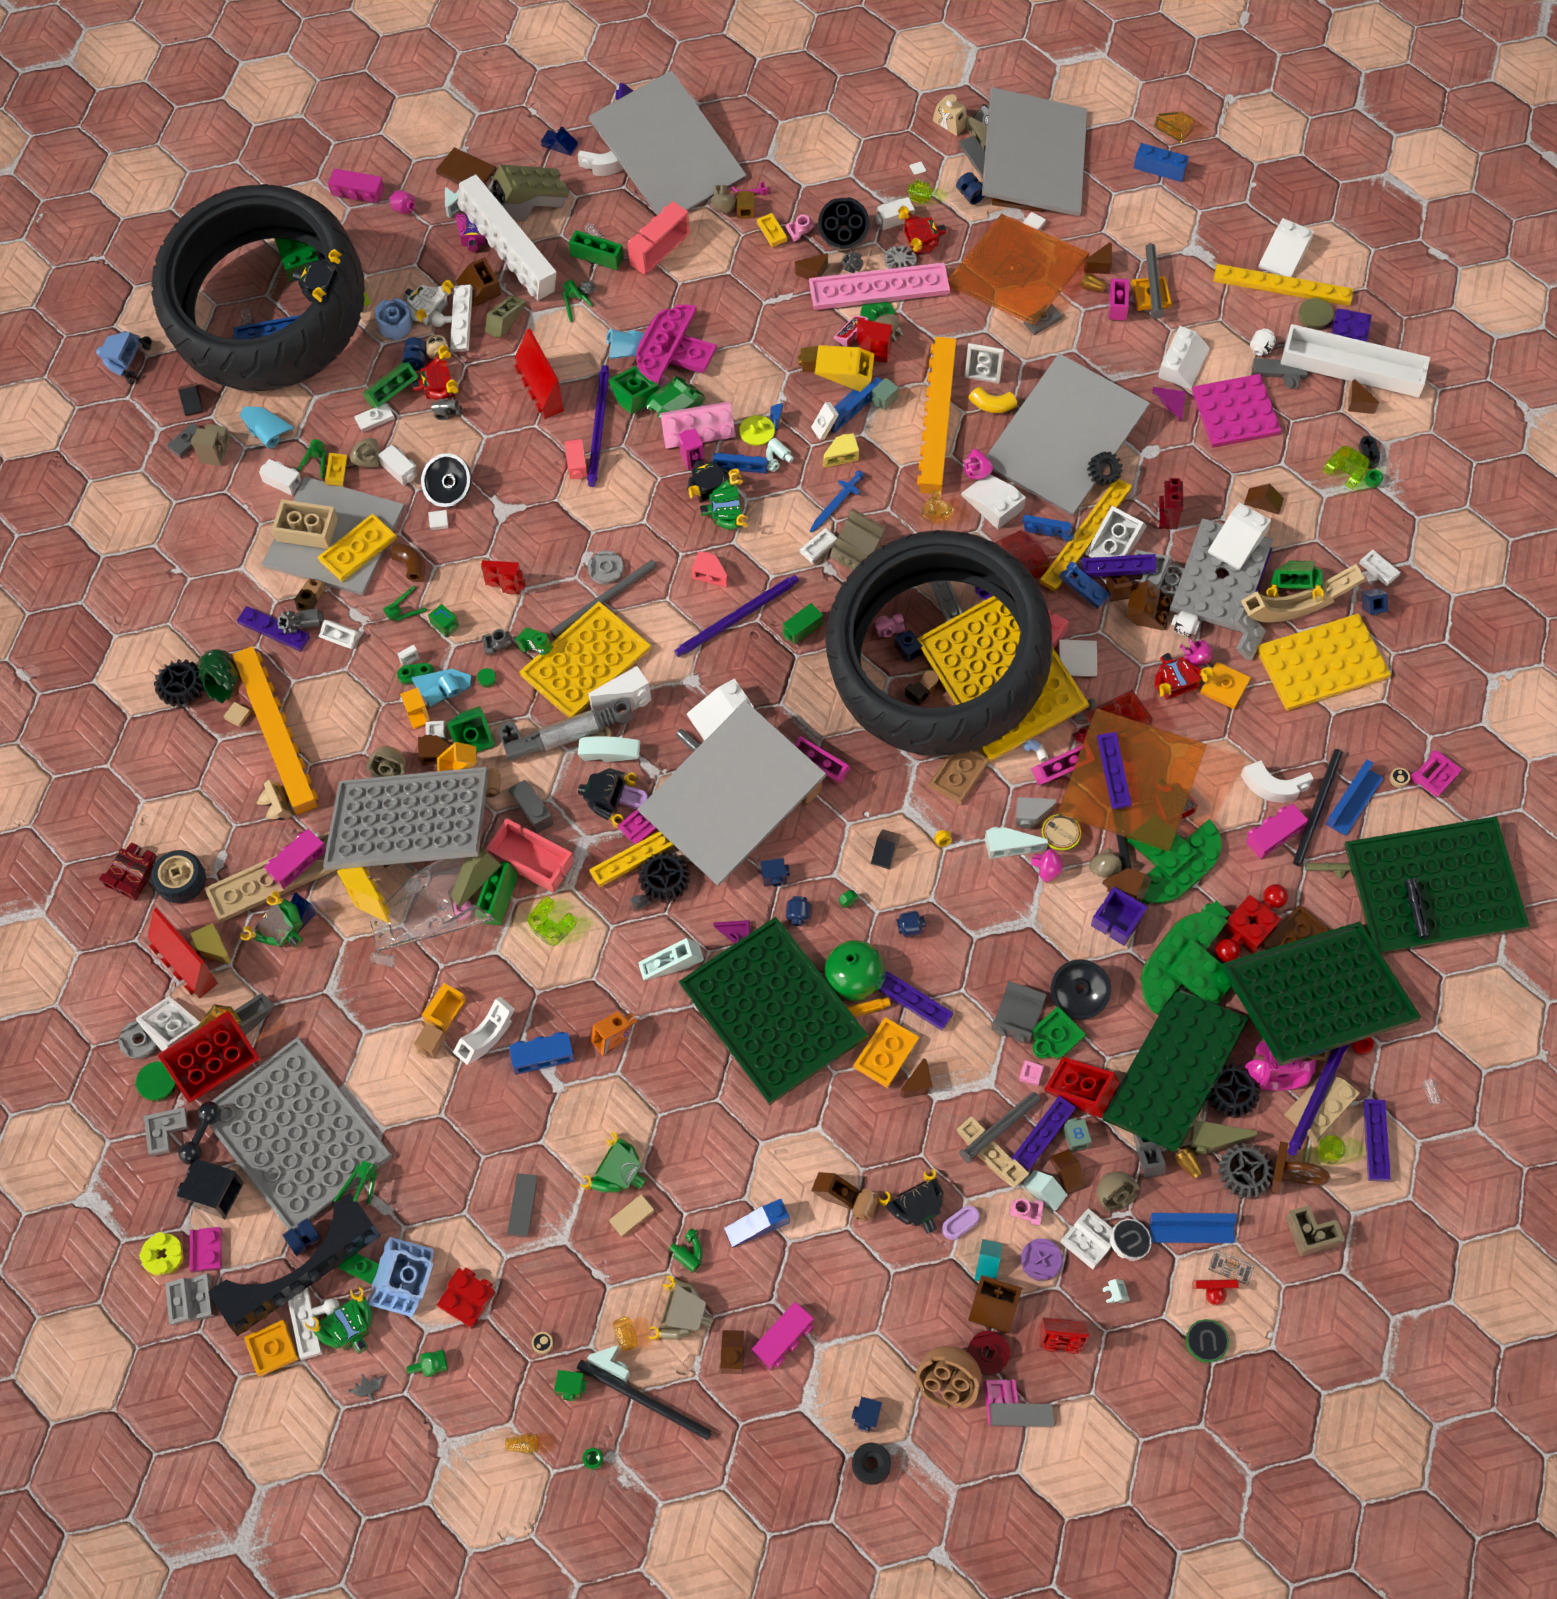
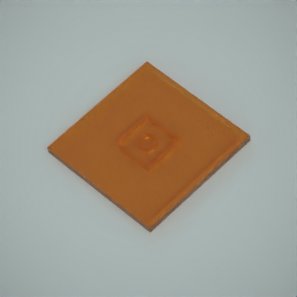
[948,214,1089,325]
[1058,708,1207,851]

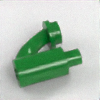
[669,1228,703,1273]

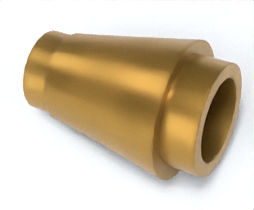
[1080,272,1107,293]
[1174,1147,1203,1179]

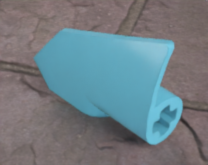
[606,329,645,359]
[240,407,294,449]
[412,669,471,708]

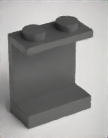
[991,981,1046,1043]

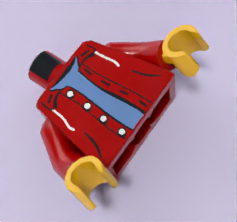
[1154,653,1214,700]

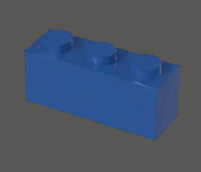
[1134,143,1189,182]
[509,1032,575,1075]

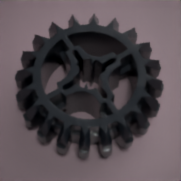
[154,659,205,708]
[638,851,690,903]
[1207,1063,1261,1118]

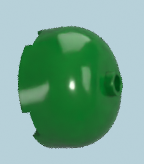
[825,940,886,1001]

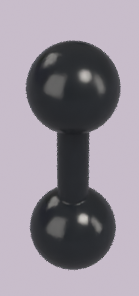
[178,1101,221,1165]

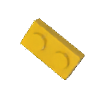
[757,213,787,247]
[325,453,347,487]

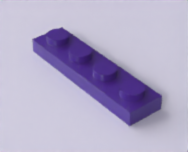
[1082,554,1157,577]
[237,606,311,652]
[1097,732,1132,810]
[878,971,953,1031]
[1011,1095,1076,1172]
[1363,1099,1391,1182]

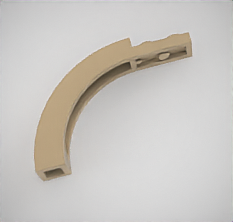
[1241,564,1366,622]

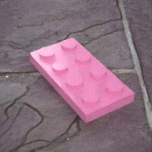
[660,402,736,449]

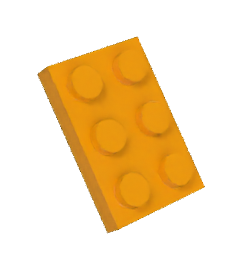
[853,1017,919,1088]

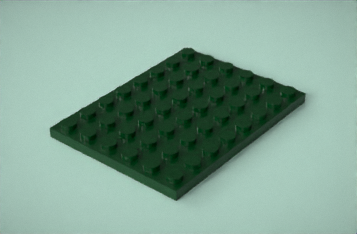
[1344,816,1530,954]
[678,917,868,1106]
[1221,921,1421,1066]

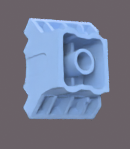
[368,1237,434,1317]

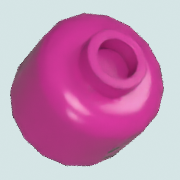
[390,190,415,215]

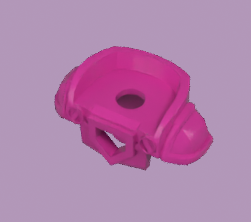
[1245,1042,1316,1091]

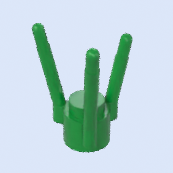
[562,280,593,322]
[297,439,327,479]
[383,586,427,622]
[334,1161,378,1204]

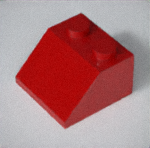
[857,319,892,363]

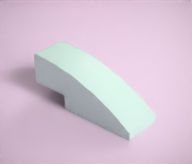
[577,737,640,763]

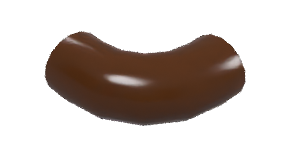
[391,542,425,582]

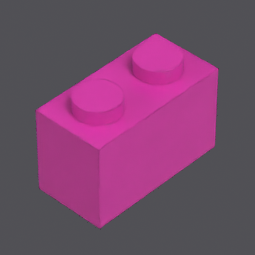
[1109,278,1129,320]
[679,428,704,470]

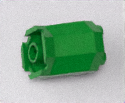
[646,375,706,419]

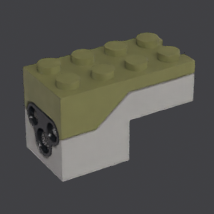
[488,164,570,221]

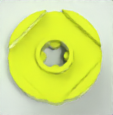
[139,1232,184,1276]

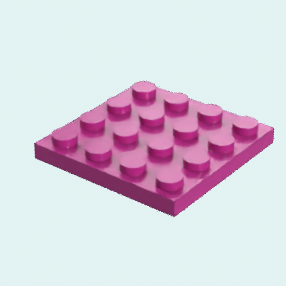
[1192,374,1281,448]

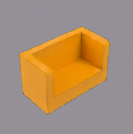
[400,687,431,729]
[437,742,476,771]
[422,983,466,1033]

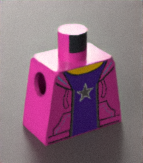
[456,214,487,252]

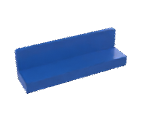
[830,376,883,433]
[1326,759,1383,836]
[1149,1213,1237,1244]

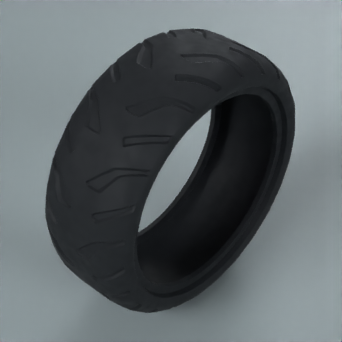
[151,184,365,391]
[826,530,1053,756]

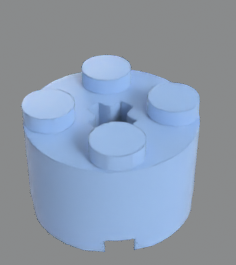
[375,298,413,341]

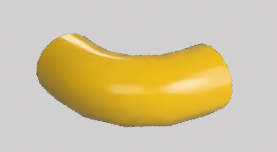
[968,387,1018,413]

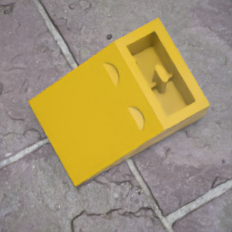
[815,345,874,392]
[337,867,391,923]

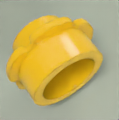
[933,830,952,847]

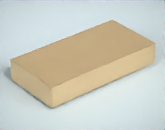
[609,1194,655,1237]

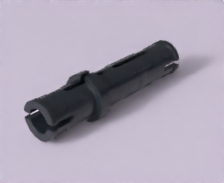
[1405,878,1431,939]

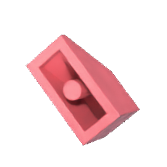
[564,439,587,479]
[692,551,728,588]

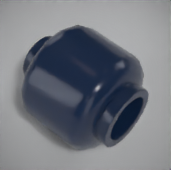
[785,896,812,926]
[896,910,926,938]

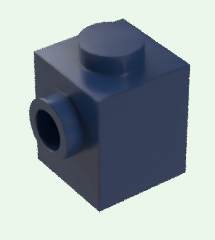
[1361,588,1388,615]
[894,630,923,663]
[761,858,790,887]
[851,1396,882,1433]

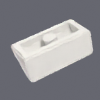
[319,620,361,649]

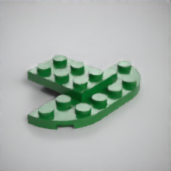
[1127,814,1221,905]
[1140,912,1231,1015]

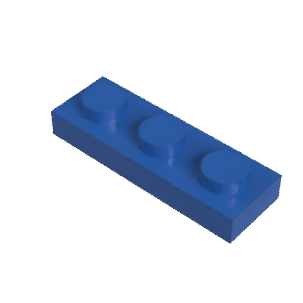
[713,453,767,474]

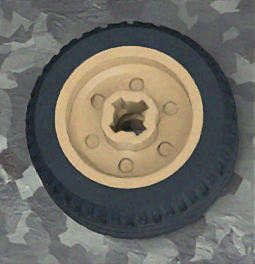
[151,850,206,903]

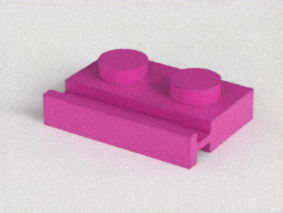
[618,810,658,844]
[190,1227,222,1273]
[983,1379,1018,1426]

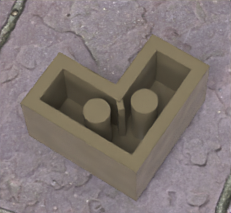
[191,424,231,466]
[1285,1205,1345,1257]

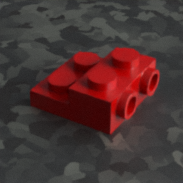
[481,560,525,595]
[436,1267,495,1329]

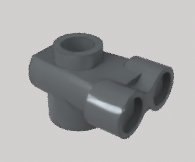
[432,399,463,420]
[482,629,513,655]

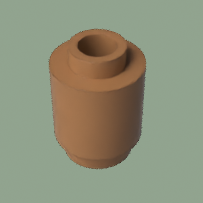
[486,768,501,798]
[852,1189,878,1222]

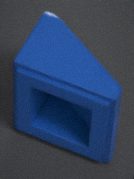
[770,403,783,430]

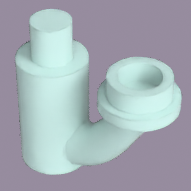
[766,438,794,472]

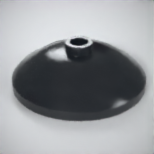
[421,453,472,507]
[1051,959,1111,1019]

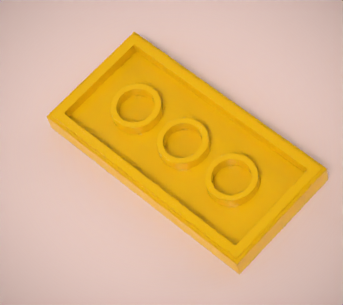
[317,513,397,582]

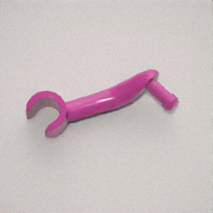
[732,182,769,195]

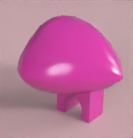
[964,449,993,480]
[1180,638,1213,666]
[1031,849,1063,883]

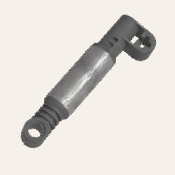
[499,699,633,762]

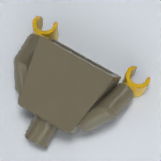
[648,1275,713,1341]

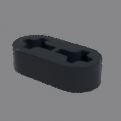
[1359,436,1380,469]

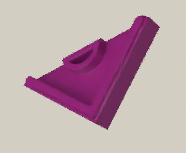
[1152,387,1186,422]
[713,920,750,944]

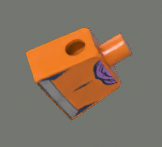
[591,1011,637,1056]

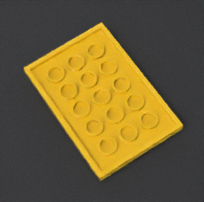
[519,601,651,718]
[1257,613,1391,711]

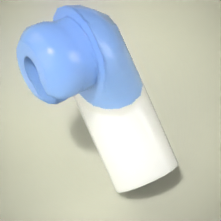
[1023,739,1049,762]

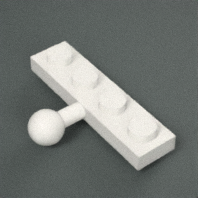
[432,285,473,352]
[288,1287,340,1360]

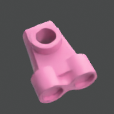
[785,215,815,242]
[875,613,905,638]
[1009,1198,1044,1226]

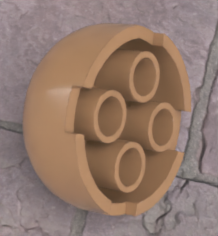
[915,1346,982,1409]

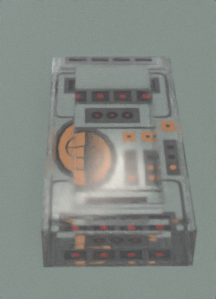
[1207,1249,1255,1286]

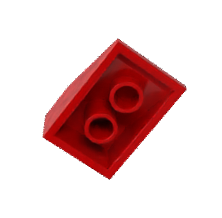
[1044,1057,1120,1118]

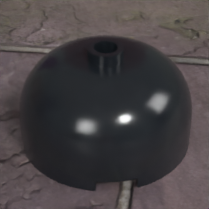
[818,197,869,251]

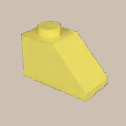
[823,433,859,468]
[190,923,232,964]

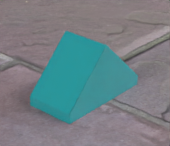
[974,1239,1003,1281]

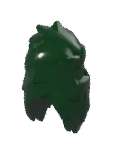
[197,649,239,704]

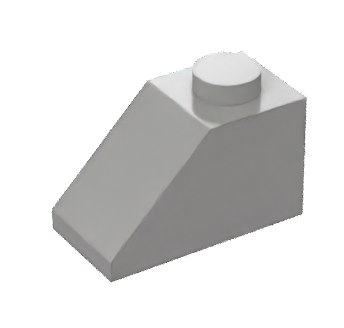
[1016,797,1056,829]

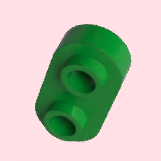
[397,663,435,685]

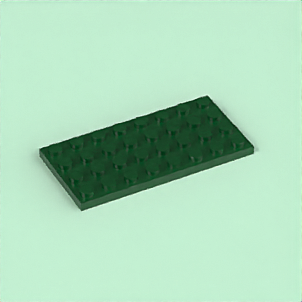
[1102,988,1249,1153]

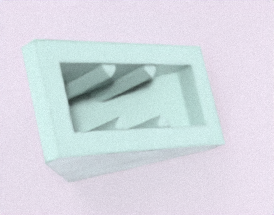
[1022,1170,1068,1212]

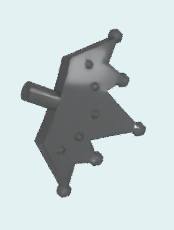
[348,1374,385,1401]

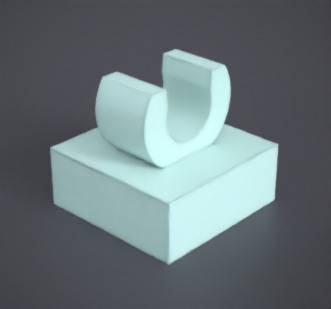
[1102,1279,1130,1304]

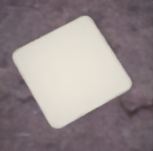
[909,162,926,175]

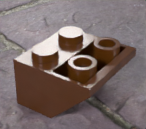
[456,257,502,307]
[1126,580,1172,630]
[968,1275,1022,1334]

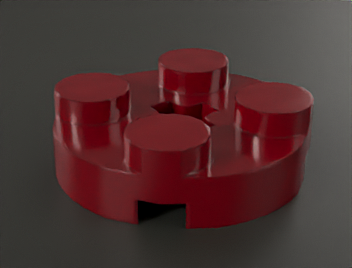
[967,1331,1010,1375]

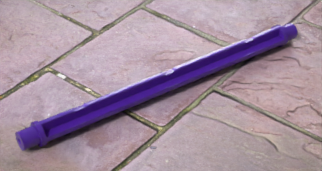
[587,365,610,487]
[674,575,799,657]
[1288,1044,1349,1156]

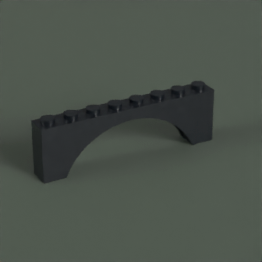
[208,1193,381,1337]

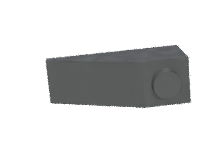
[508,780,553,834]

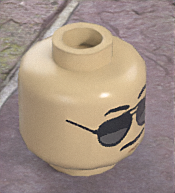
[426,335,449,360]

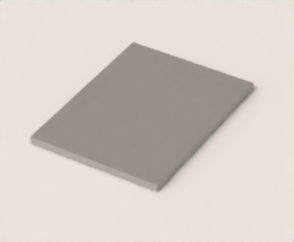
[589,70,747,215]
[982,87,1087,216]
[987,353,1150,516]
[637,700,827,887]
[323,767,489,870]
[209,1037,393,1230]

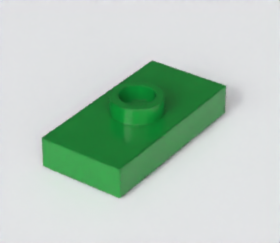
[338,1253,379,1285]

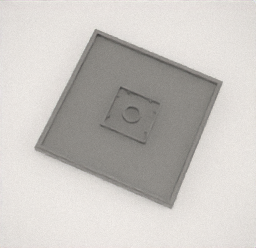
[262,476,405,596]

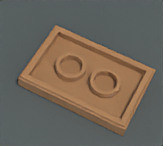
[928,750,990,805]

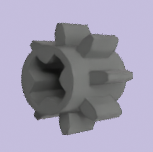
[842,251,863,273]
[277,611,301,634]

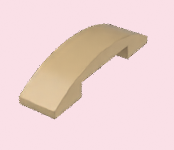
[956,1116,1029,1188]

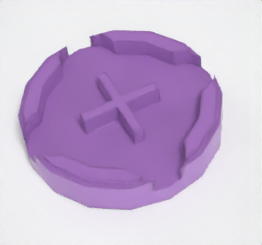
[1021,1238,1063,1281]

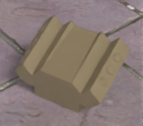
[830,508,886,570]

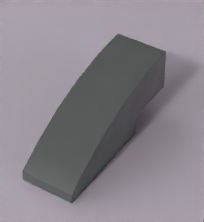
[231,993,275,1035]
[1133,1134,1166,1178]

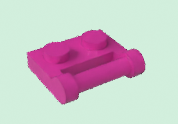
[1410,750,1462,798]

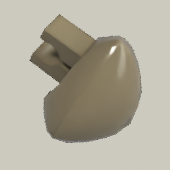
[710,185,737,214]
[875,314,903,342]
[350,438,380,467]
[1089,848,1122,879]

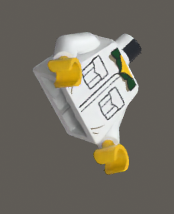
[404,280,455,326]

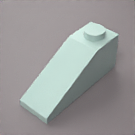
[985,827,1048,859]
[638,938,704,981]

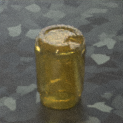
[613,1316,638,1352]

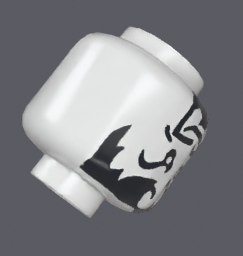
[1250,329,1276,356]
[1171,611,1200,638]

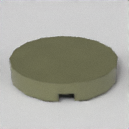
[1298,298,1334,330]

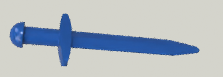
[810,470,865,532]

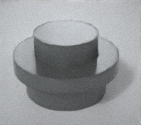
[579,281,597,293]
[1283,372,1301,389]

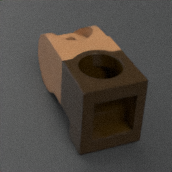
[294,578,325,611]
[905,670,939,706]

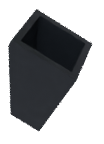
[176,1159,244,1220]

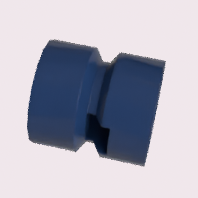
[956,172,985,205]
[402,337,426,371]
[282,1218,322,1257]

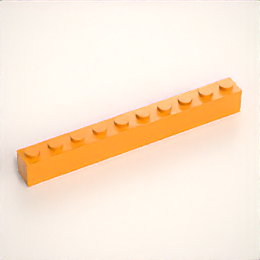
[917,336,956,495]
[232,646,319,816]

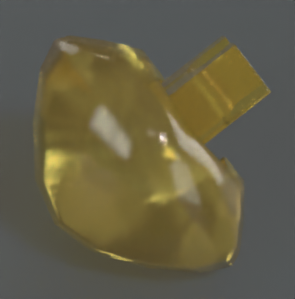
[922,490,955,524]

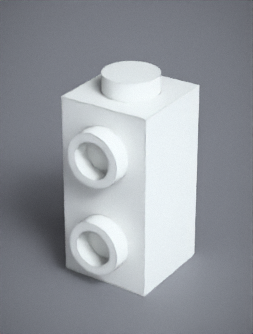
[875,197,915,230]
[378,444,417,486]
[259,459,302,496]

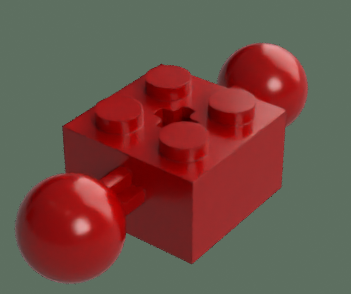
[1215,884,1289,963]

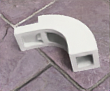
[578,150,624,176]
[1241,761,1314,803]
[453,997,515,1065]

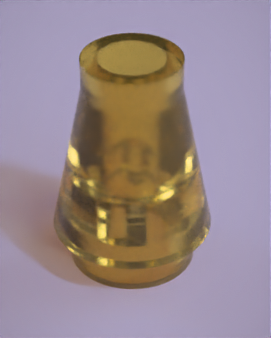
[505,1432,539,1455]

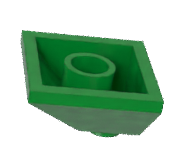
[609,366,659,414]
[447,706,495,752]

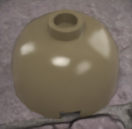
[367,746,406,778]
[1097,1171,1140,1213]

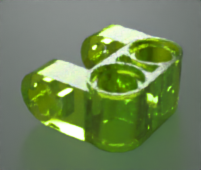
[1322,446,1369,490]
[527,896,578,946]

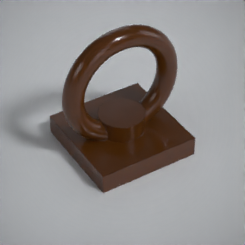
[1272,1141,1331,1195]

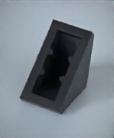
[178,383,203,416]
[871,829,901,869]

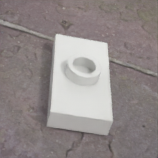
[811,402,839,440]
[354,403,394,433]
[800,528,837,564]
[1359,549,1400,586]

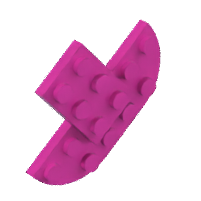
[636,304,717,384]

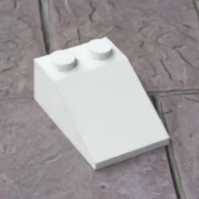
[1258,218,1314,277]
[965,343,1004,384]
[961,474,1026,529]
[1208,502,1271,570]
[1085,506,1147,558]
[588,666,651,712]
[687,678,754,741]
[136,996,202,1051]

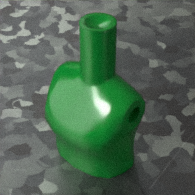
[407,1349,448,1377]

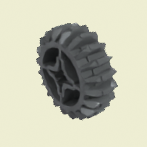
[1217,1142,1274,1199]

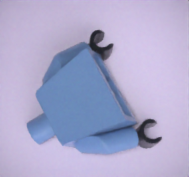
[97,331,152,384]

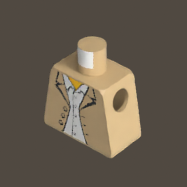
[932,94,967,136]

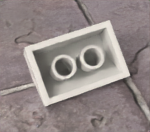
[1158,326,1210,389]

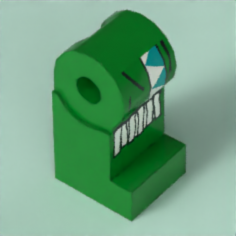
[515,627,553,655]

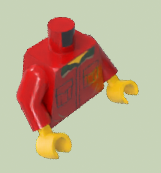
[898,206,946,255]
[412,345,458,401]

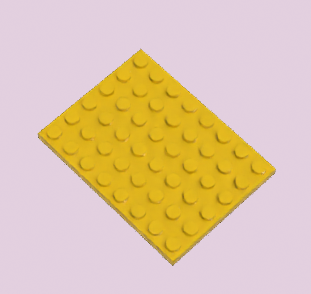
[917,596,1089,762]

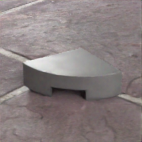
[630,895,651,912]

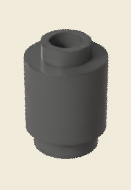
[296,608,324,629]

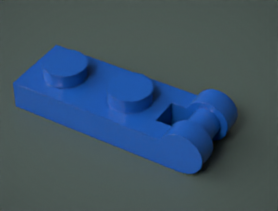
[1023,515,1074,542]
[1059,562,1110,609]

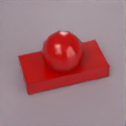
[1192,1279,1239,1306]

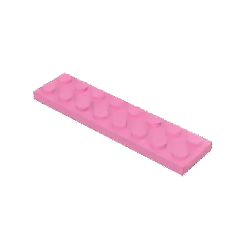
[809,263,950,310]

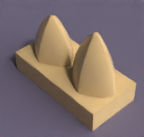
[257,780,293,819]

